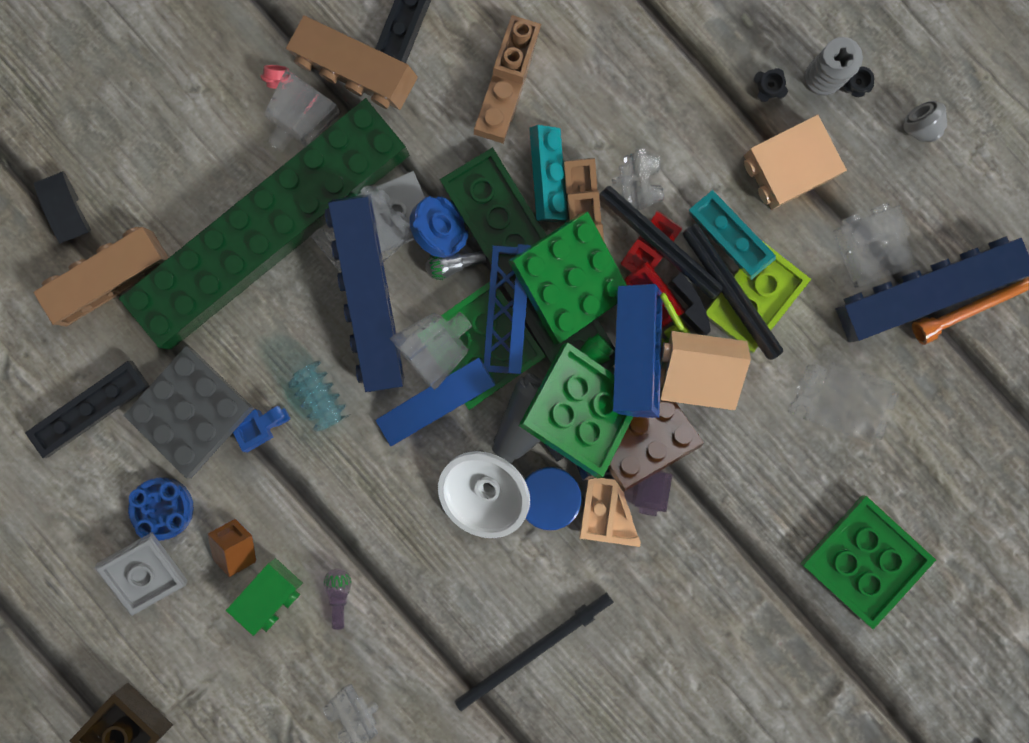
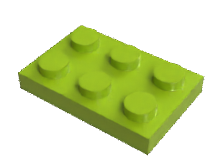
[706,241,811,353]

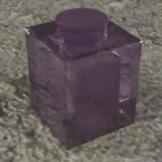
[631,471,673,516]

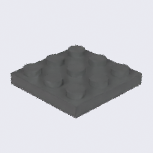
[123,346,254,479]

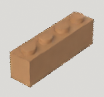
[286,15,418,110]
[33,227,169,327]

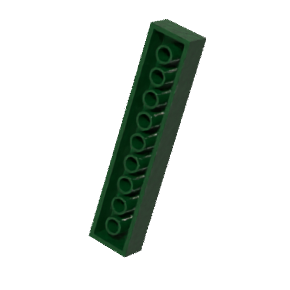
[119,98,410,350]

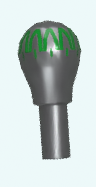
[426,251,486,280]

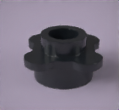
[754,68,788,102]

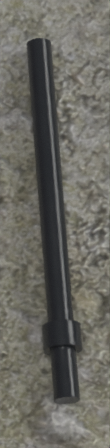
[455,592,614,711]

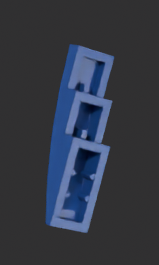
[375,358,496,447]

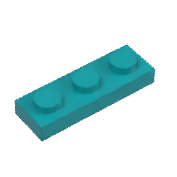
[529,125,568,222]
[689,190,776,280]

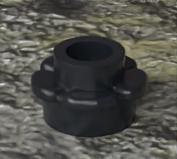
[843,66,875,97]

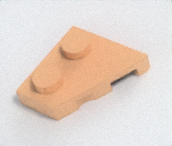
[579,477,641,547]

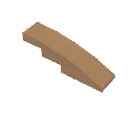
[563,158,604,240]

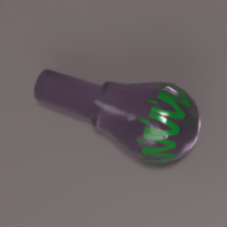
[323,568,352,630]

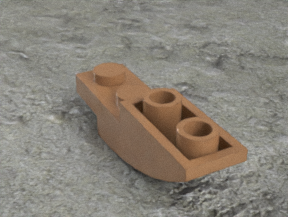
[474,15,541,144]

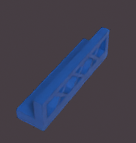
[484,244,531,374]

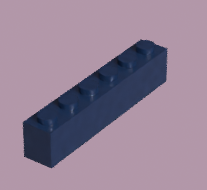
[325,194,405,392]
[835,236,1029,342]

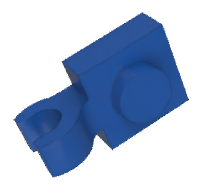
[233,406,291,453]

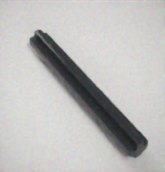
[599,186,723,299]
[682,224,784,360]

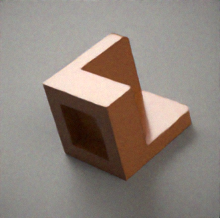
[208,519,256,577]

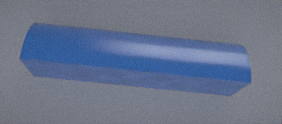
[613,284,663,418]

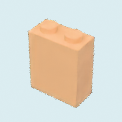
[744,115,847,210]
[660,331,751,410]

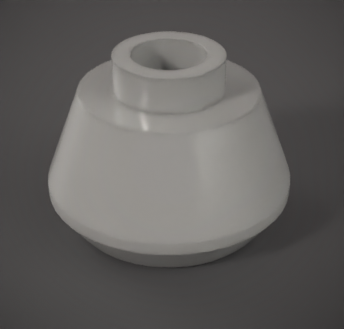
[904,101,947,142]

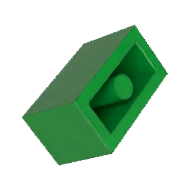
[225,558,303,636]

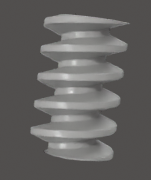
[804,37,863,96]

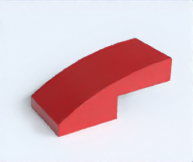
[620,210,683,272]

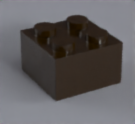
[69,682,173,743]

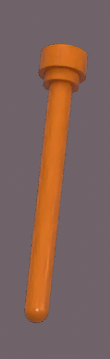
[912,277,1029,345]

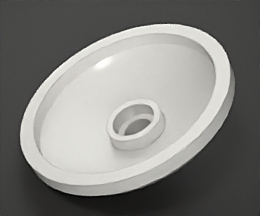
[438,451,530,538]

